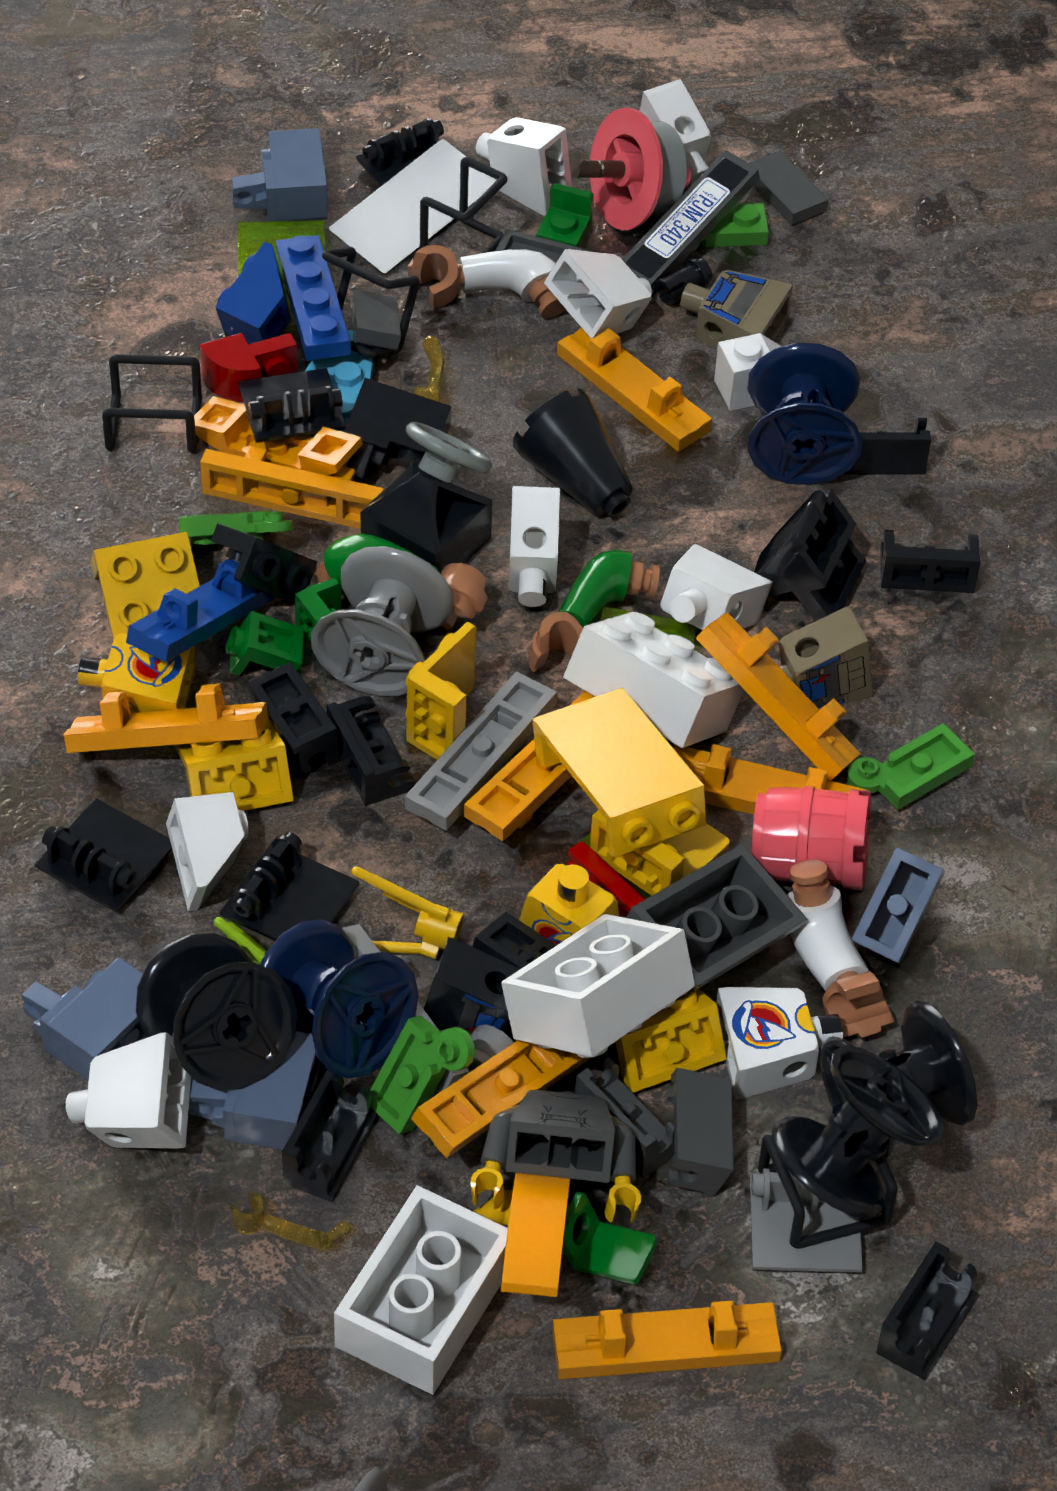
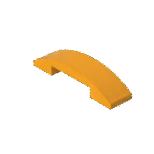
[194,396,363,476]
[501,1173,571,1297]

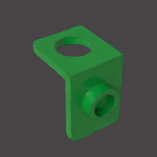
[562,1192,658,1284]

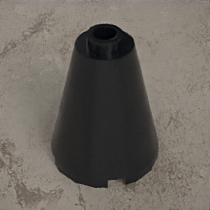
[513,389,633,517]

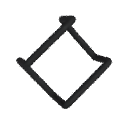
[420,157,507,253]
[322,247,420,358]
[102,354,202,453]
[758,1135,898,1248]

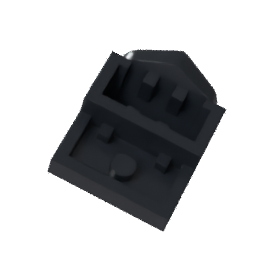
[754,490,866,621]

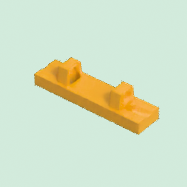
[557,327,712,452]
[200,446,384,529]
[696,612,861,781]
[63,683,269,753]
[464,691,595,842]
[673,744,866,815]
[411,1040,591,1159]
[552,1301,782,1380]

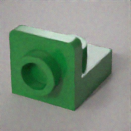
[535,183,594,248]
[295,577,341,646]
[226,611,304,676]

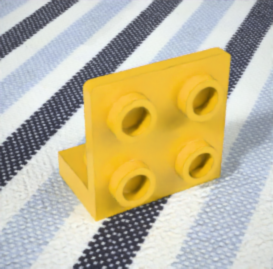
[91,531,200,639]
[405,622,477,760]
[174,720,294,811]
[590,810,730,896]
[615,989,727,1093]

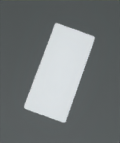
[329,139,496,273]

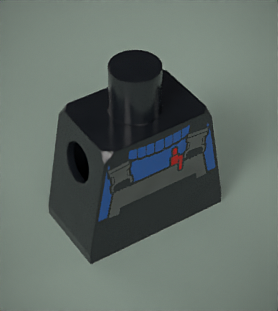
[424,937,520,1035]

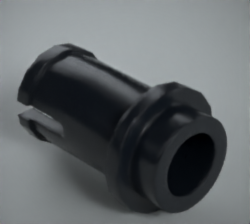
[655,257,713,306]

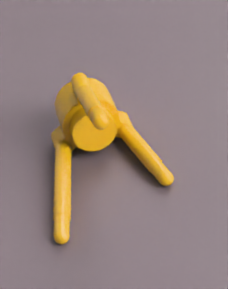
[351,866,465,959]

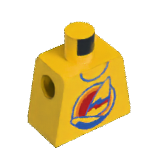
[78,633,196,713]
[519,864,619,945]

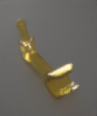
[414,336,445,402]
[231,1192,351,1250]

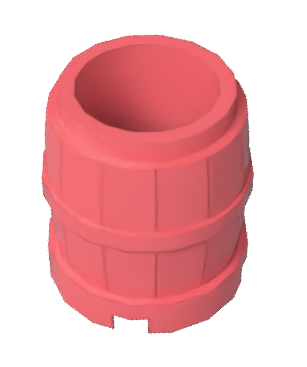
[752,786,871,891]

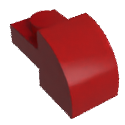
[199,333,298,402]

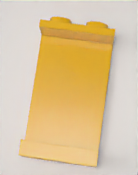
[532,688,706,858]

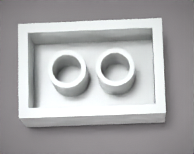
[563,612,744,748]
[501,914,695,1058]
[334,1185,508,1395]

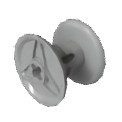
[311,546,454,696]

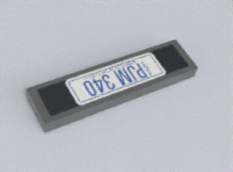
[622,150,760,295]

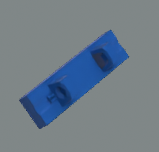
[126,558,275,662]

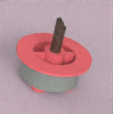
[571,108,691,230]

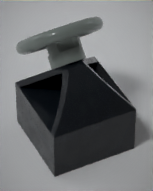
[360,422,493,573]

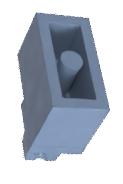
[232,128,327,221]
[851,847,945,964]
[22,957,147,1081]
[188,1031,321,1150]

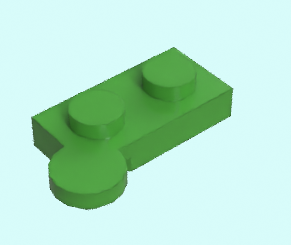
[693,203,769,251]
[179,510,293,545]
[847,723,975,810]
[370,1015,475,1135]

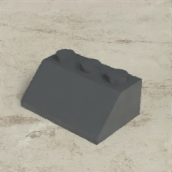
[626,844,808,991]

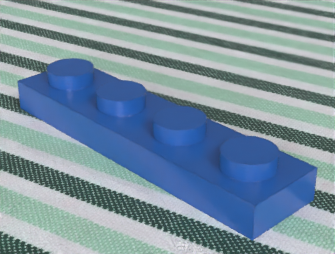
[276,235,351,361]

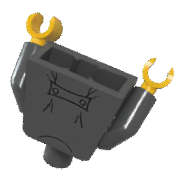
[471,1090,641,1223]

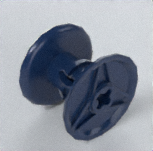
[747,343,863,485]
[260,919,419,1079]

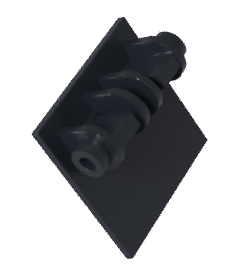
[356,118,444,187]
[238,368,346,443]
[34,798,172,912]
[220,832,359,941]

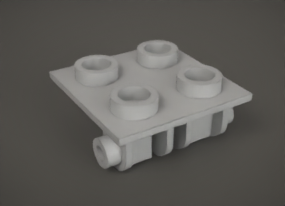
[749,1168,863,1273]

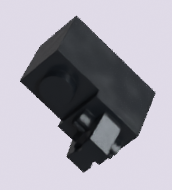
[344,378,452,484]

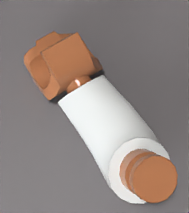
[407,245,566,319]
[787,860,895,1038]

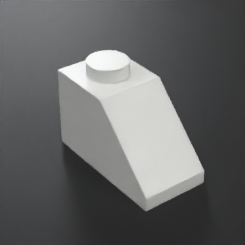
[714,333,782,411]
[166,792,248,911]

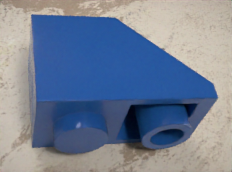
[215,242,291,344]

